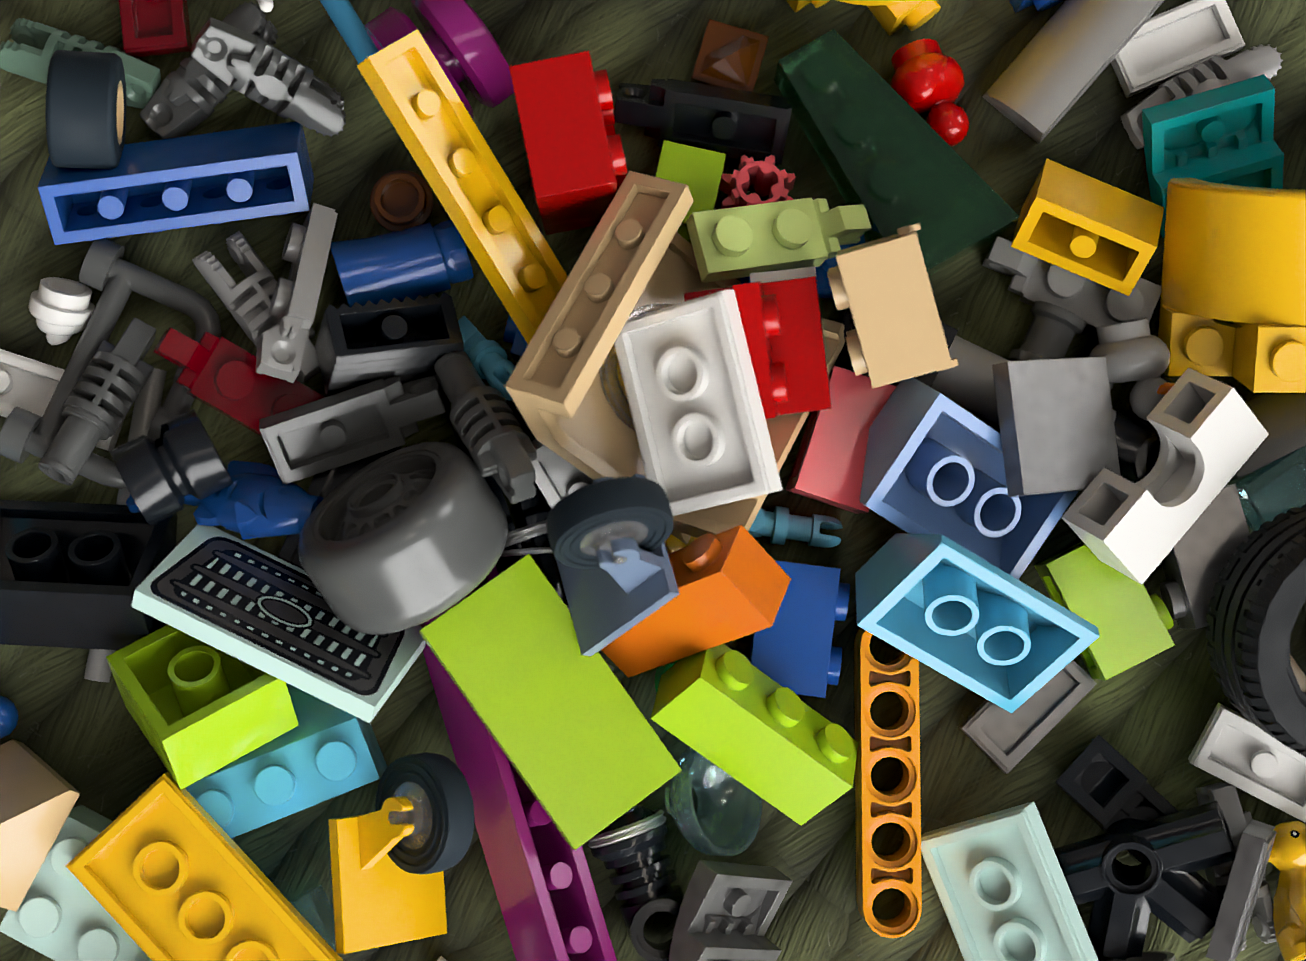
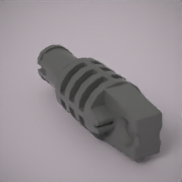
[38,318,156,486]
[434,351,537,504]

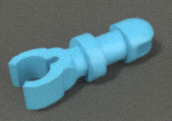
[458,315,516,400]
[749,506,843,548]

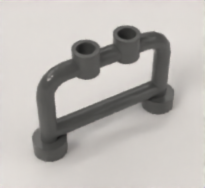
[0,238,222,489]

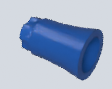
[330,219,474,308]

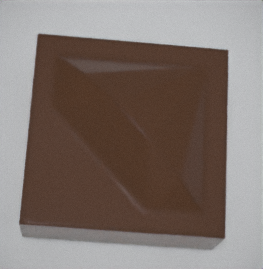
[691,19,769,92]

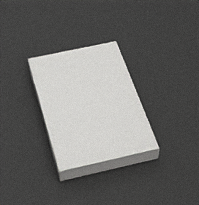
[614,289,783,516]

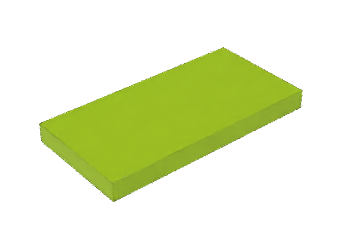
[418,554,682,850]

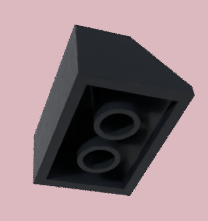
[0,499,178,650]

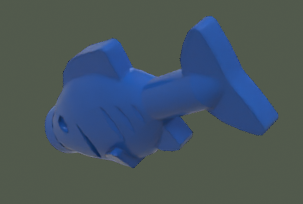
[126,460,324,540]

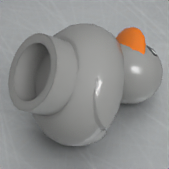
[1089,318,1175,421]

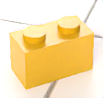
[1011,159,1164,296]

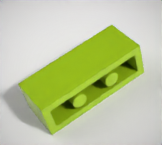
[651,644,859,825]

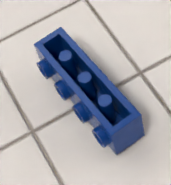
[38,121,314,245]

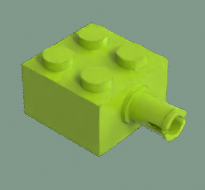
[106,625,299,790]

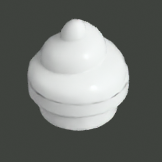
[28,277,95,345]

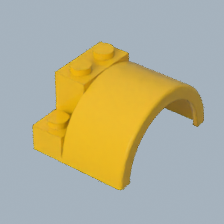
[1158,178,1306,393]

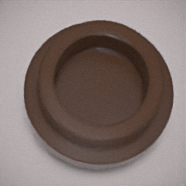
[370,170,434,232]

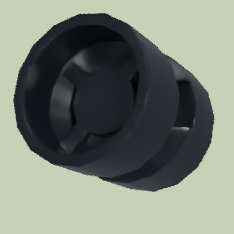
[110,409,233,526]

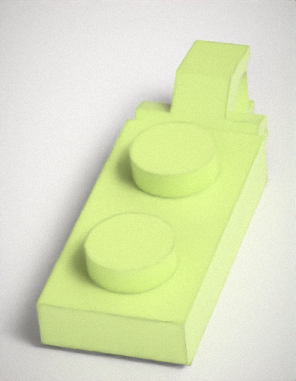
[686,197,871,283]

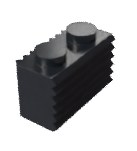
[315,292,464,395]

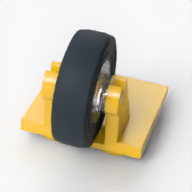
[329,753,475,954]

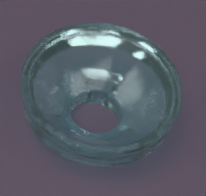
[665,746,762,857]

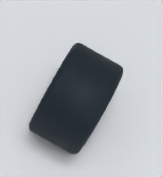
[45,50,126,169]

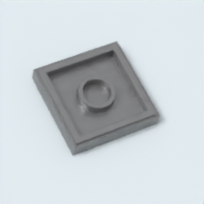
[992,357,1121,497]

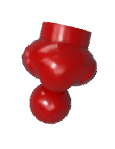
[888,39,970,147]

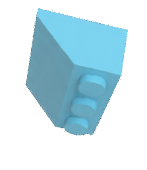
[855,533,1099,713]
[185,683,387,838]

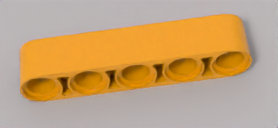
[854,627,922,939]

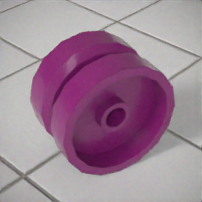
[364,0,514,121]

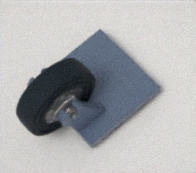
[546,474,680,656]

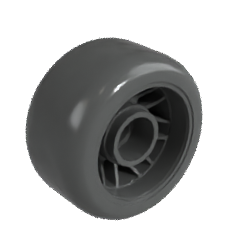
[298,441,508,635]

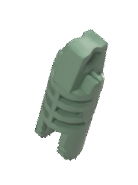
[0,18,161,109]

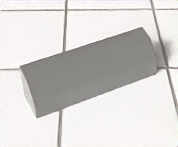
[982,0,1165,144]

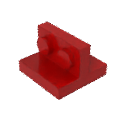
[684,276,832,419]

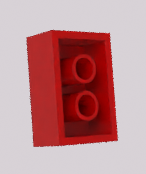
[509,50,627,235]

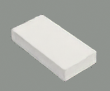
[1111,0,1245,98]

